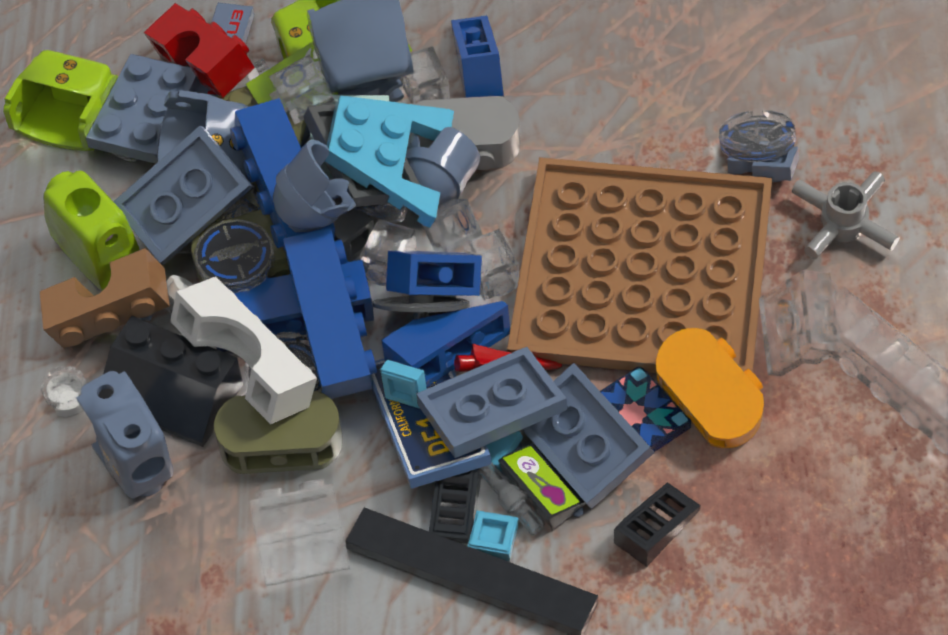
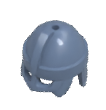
[406,127,480,208]
[273,140,356,232]

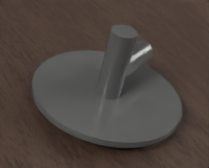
[373,295,470,320]

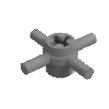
[792,171,899,259]

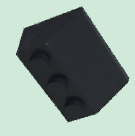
[98,316,243,447]

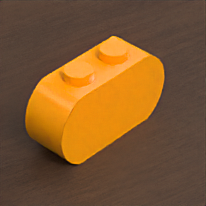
[656,328,764,448]

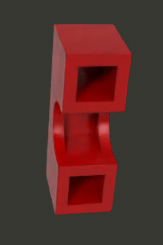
[143,3,255,98]

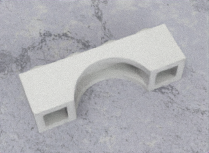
[170,276,317,424]

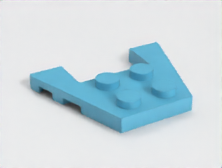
[325,95,454,228]

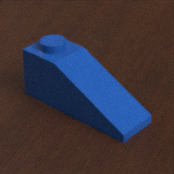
[451,15,504,98]
[381,301,510,387]

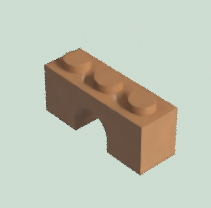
[40,248,170,349]

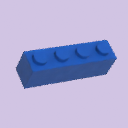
[230,98,335,251]
[283,227,377,399]
[216,260,374,352]

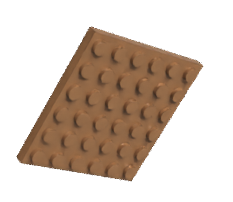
[507,157,772,373]

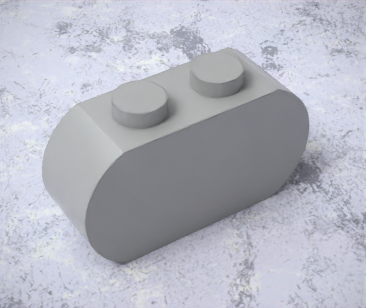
[408,96,521,170]

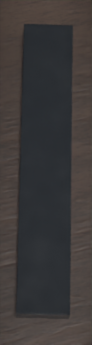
[345,507,598,635]

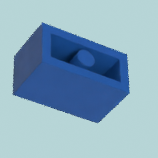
[386,250,482,296]

